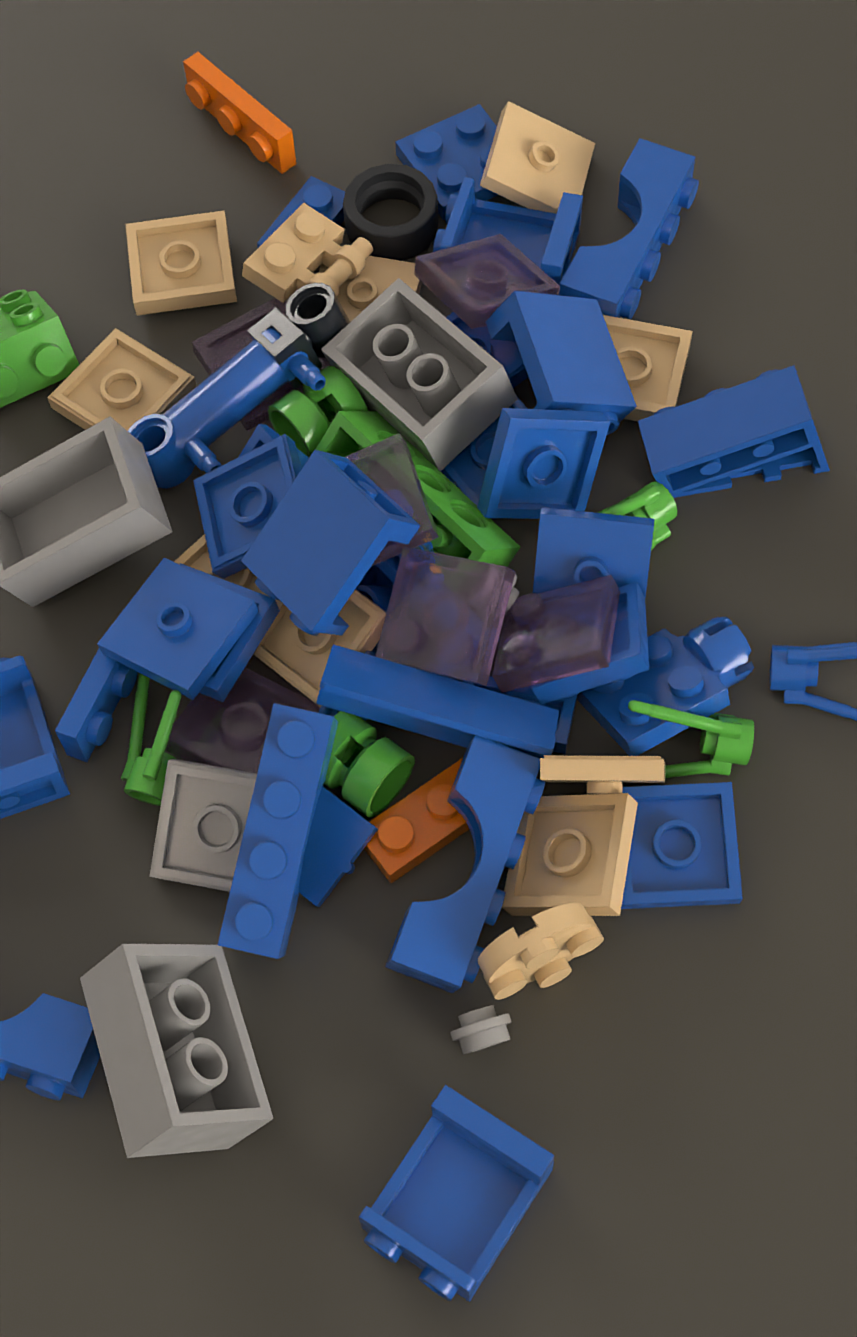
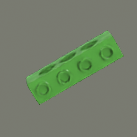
[315,411,520,594]

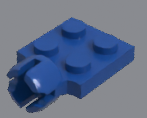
[577,617,754,756]

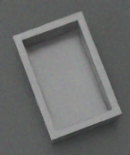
[0,416,173,607]

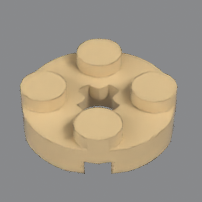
[478,903,604,1000]

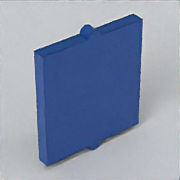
[299,786,378,907]

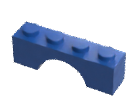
[559,138,699,319]
[218,703,338,959]
[385,735,545,993]
[0,993,100,1100]

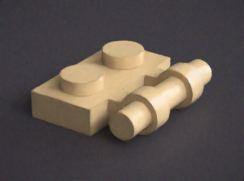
[242,203,373,303]

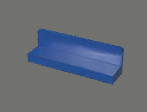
[316,644,559,759]

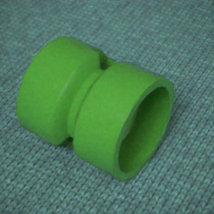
[268,366,368,457]
[324,711,415,818]

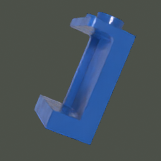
[433,177,583,295]
[485,291,637,435]
[241,450,421,636]
[0,656,70,819]
[359,1085,554,1302]

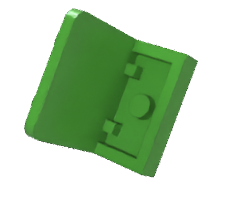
[0,289,79,408]

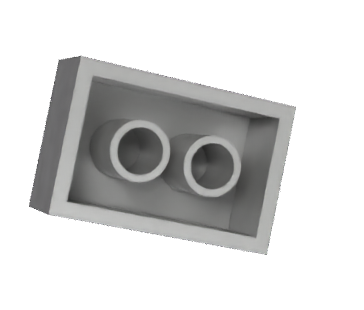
[321,278,518,471]
[80,944,274,1158]

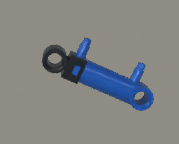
[128,283,350,488]

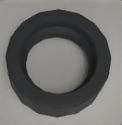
[343,164,439,260]

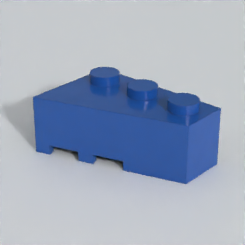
[638,365,830,498]

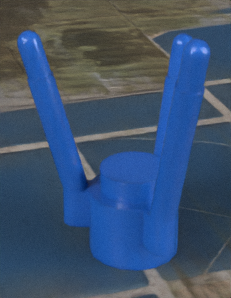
[769,642,857,721]

